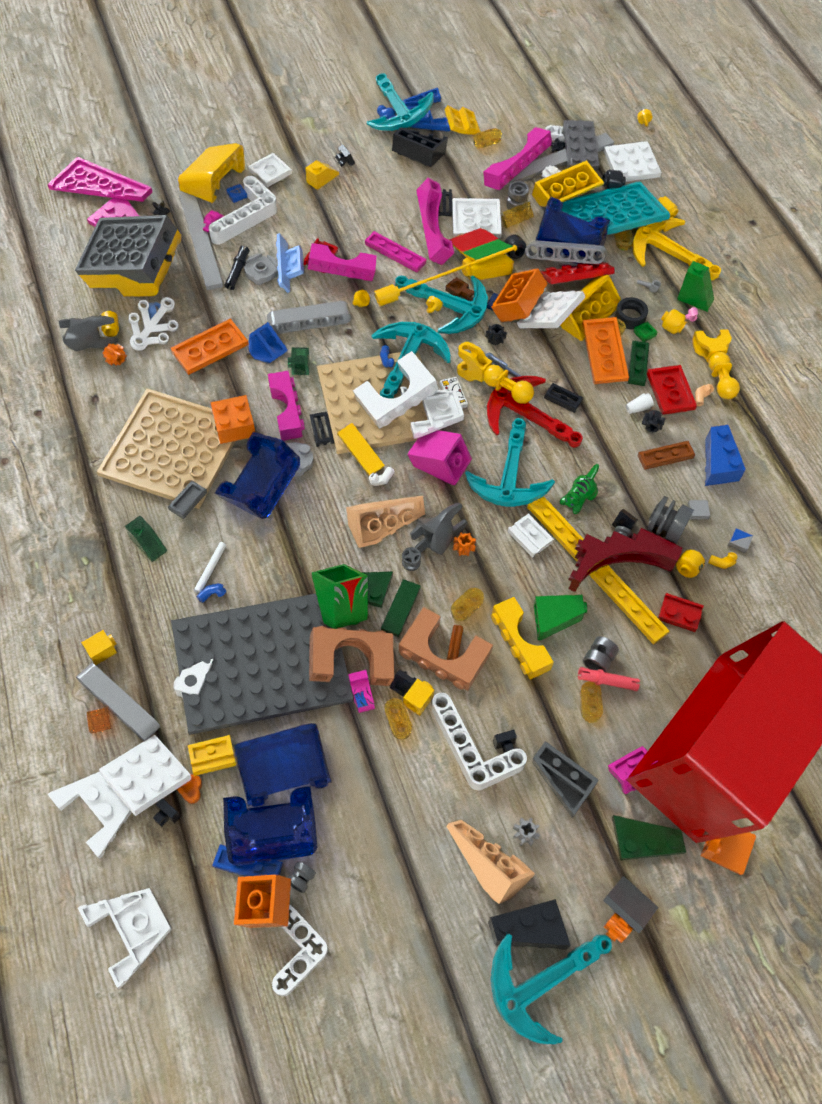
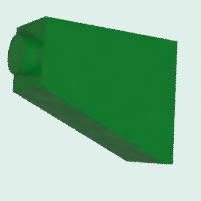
[677,261,714,312]
[533,594,587,640]

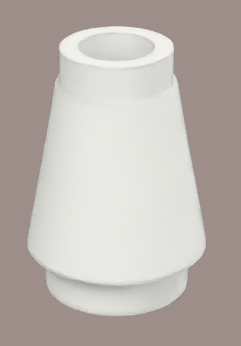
[626,393,654,414]

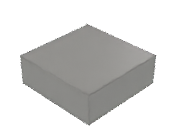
[688,500,710,519]

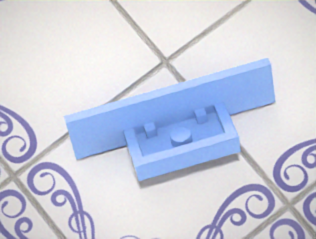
[276,233,304,293]

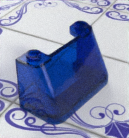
[535,197,610,264]
[215,432,300,519]
[233,723,331,807]
[223,786,318,866]

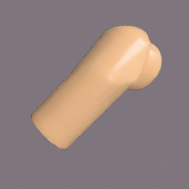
[695,384,714,406]

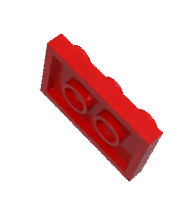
[647,365,697,415]

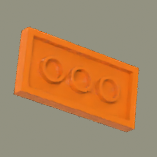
[582,317,629,384]
[171,318,249,375]

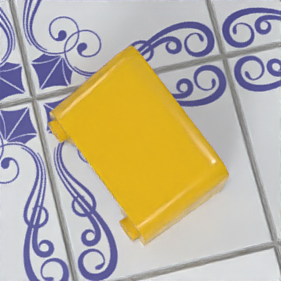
[178,143,245,203]

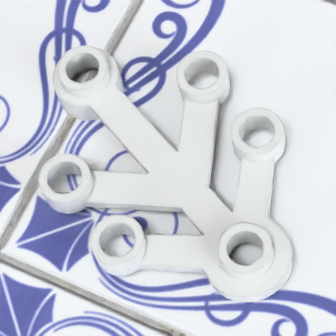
[128,297,178,351]

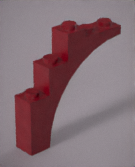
[568,528,683,592]

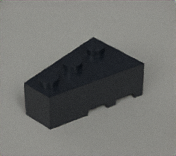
[392,127,448,167]
[488,899,571,950]

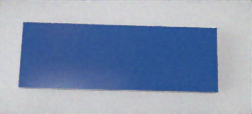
[212,844,283,877]

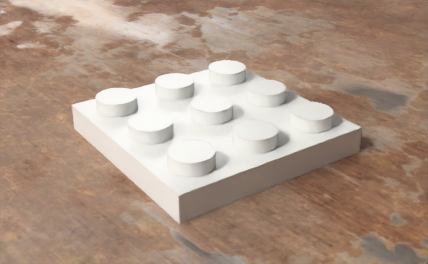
[603,141,662,182]
[452,198,502,238]
[517,291,585,328]
[99,735,191,816]

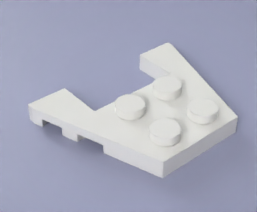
[400,387,464,439]
[48,772,132,859]
[78,888,172,989]

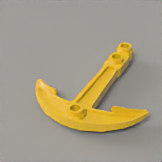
[632,217,721,280]

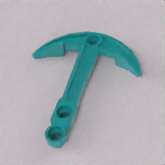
[366,73,434,131]
[395,275,488,334]
[371,322,451,399]
[465,418,555,507]
[490,934,612,1044]

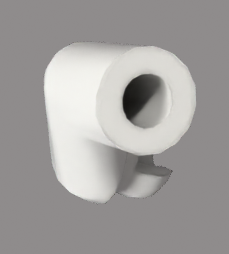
[369,467,395,486]

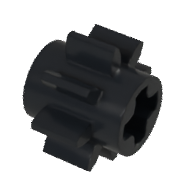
[485,324,507,345]
[642,410,665,432]

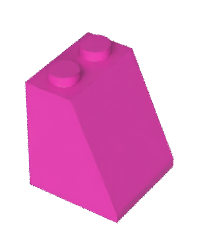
[407,430,472,486]

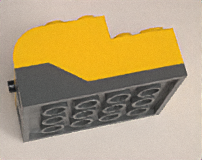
[75,215,182,297]

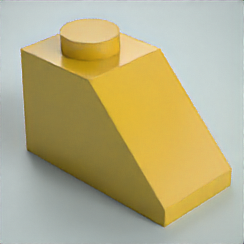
[305,160,339,190]

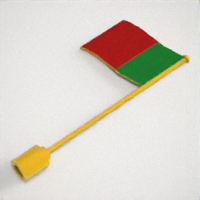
[374,228,517,307]

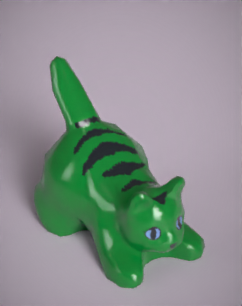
[559,464,599,514]

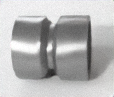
[507,181,529,212]
[583,636,619,672]

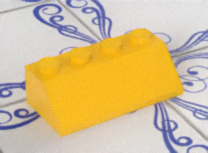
[532,160,604,207]
[560,275,621,341]

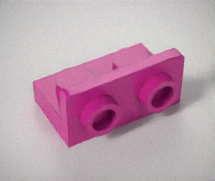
[608,746,658,794]

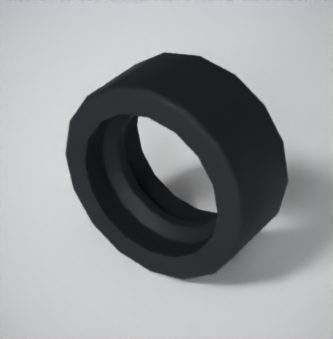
[615,297,649,330]

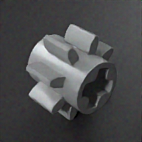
[513,818,540,846]

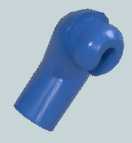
[380,345,394,368]
[196,583,227,603]

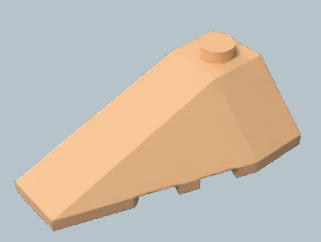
[346,496,425,548]
[447,820,535,904]

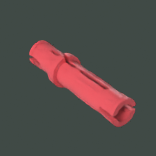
[578,667,640,692]

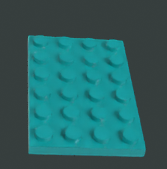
[555,181,670,242]

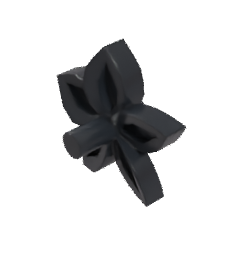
[551,138,565,153]
[152,201,171,215]

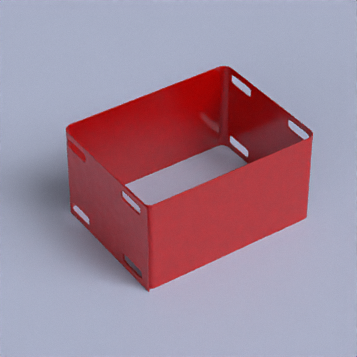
[626,621,822,843]

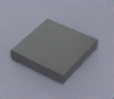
[603,876,659,933]

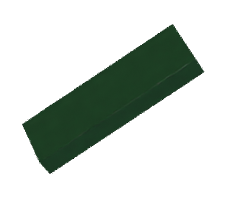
[627,340,649,386]
[381,579,421,637]

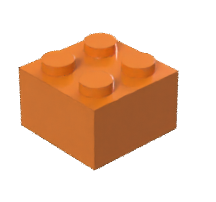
[210,395,256,444]
[234,875,291,928]

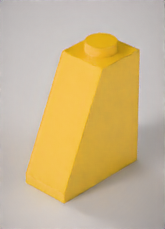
[462,253,514,280]

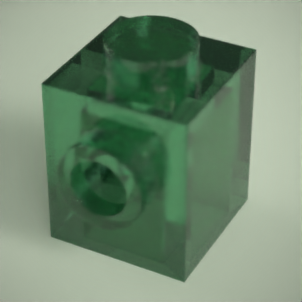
[288,347,310,376]

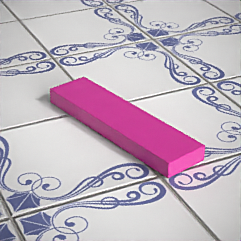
[365,231,427,273]

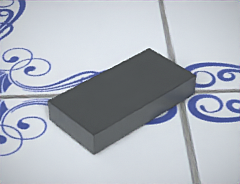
[168,481,207,519]

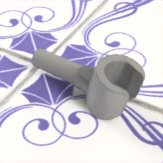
[637,280,661,293]

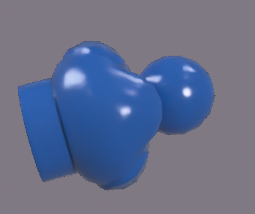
[377,105,396,119]

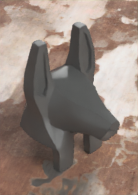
[59,315,118,351]
[410,503,468,555]

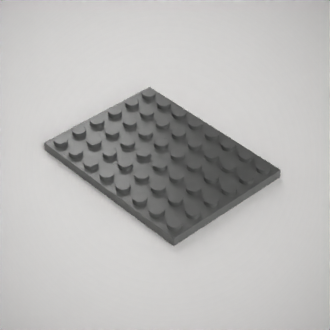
[171,594,353,735]

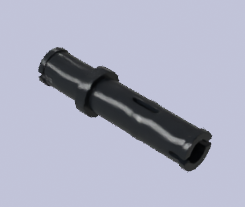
[224,246,250,290]

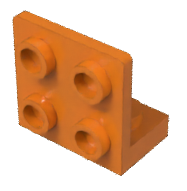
[700,826,756,875]

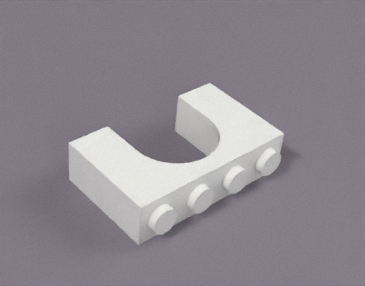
[353,351,438,429]

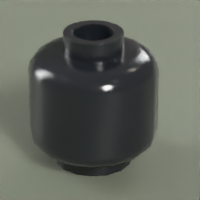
[602,170,626,190]
[504,234,527,259]

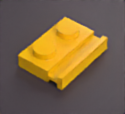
[188,735,236,776]

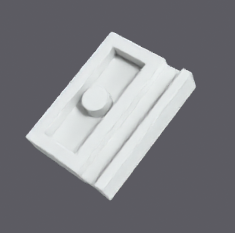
[507,513,554,558]

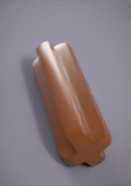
[447,625,463,660]

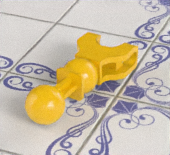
[692,329,740,399]
[457,342,534,404]

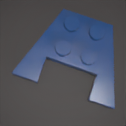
[402,87,451,131]

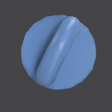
[146,302,160,320]

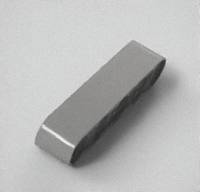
[525,240,607,264]
[267,301,351,334]
[76,662,161,741]

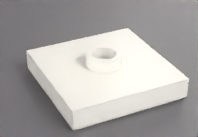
[248,153,292,187]

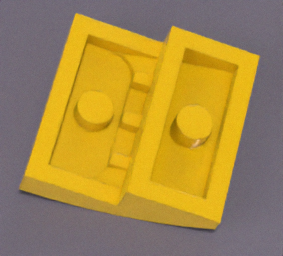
[444,105,481,135]

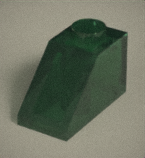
[125,515,167,562]

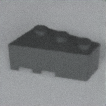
[532,741,599,819]

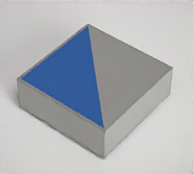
[728,528,754,553]

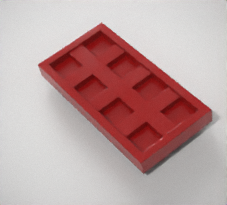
[541,262,615,284]

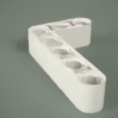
[209,176,277,245]
[432,692,527,791]

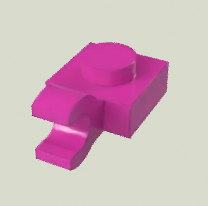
[203,210,224,233]

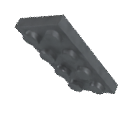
[563,120,599,170]

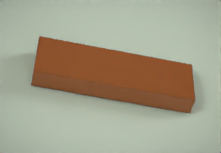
[637,440,695,470]

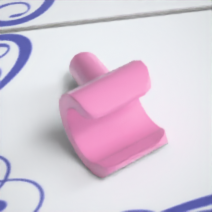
[685,308,698,322]

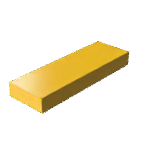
[337,423,385,476]

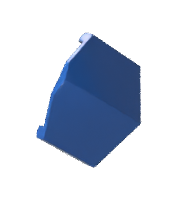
[249,322,288,364]

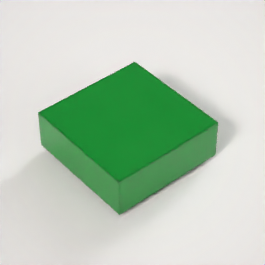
[633,321,658,342]

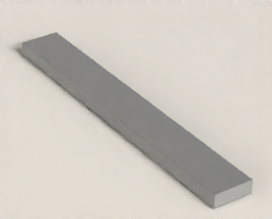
[509,133,614,184]
[179,193,223,290]

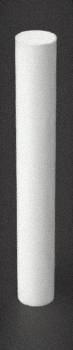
[194,542,226,594]

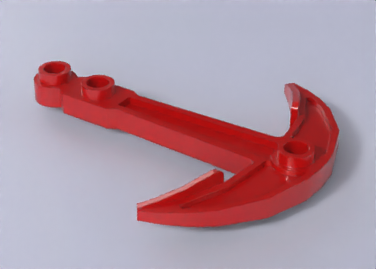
[486,376,583,448]

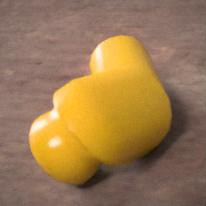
[708,552,738,569]

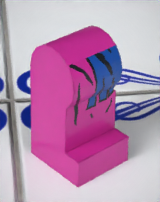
[348,670,375,713]

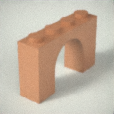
[399,607,493,691]
[309,626,394,686]

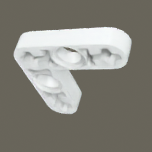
[272,905,328,996]

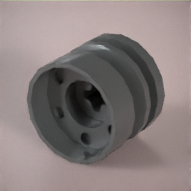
[647,496,694,544]

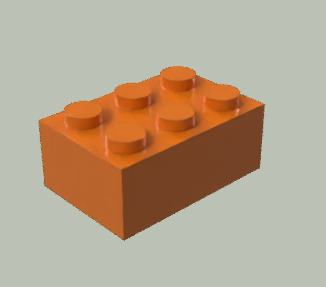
[491,268,547,322]

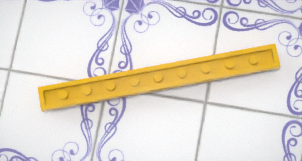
[527,496,669,645]

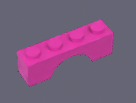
[308,243,377,281]
[267,371,305,441]

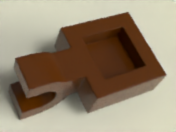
[445,277,474,301]

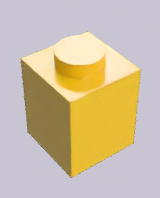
[81,630,117,665]
[403,679,434,716]

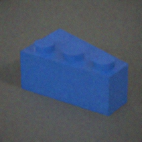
[705,425,746,486]

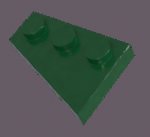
[612,815,686,861]

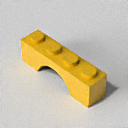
[491,597,554,680]

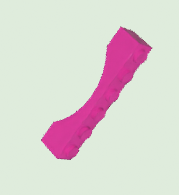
[483,127,552,190]
[416,178,454,265]

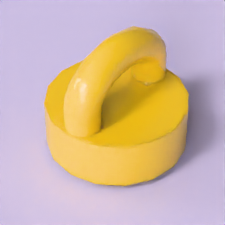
[637,109,653,127]
[352,290,370,307]
[426,296,443,313]

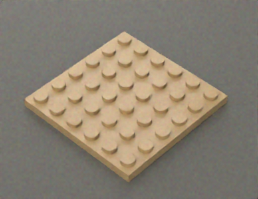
[317,351,442,454]
[97,388,236,509]

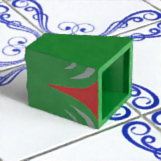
[312,564,368,629]

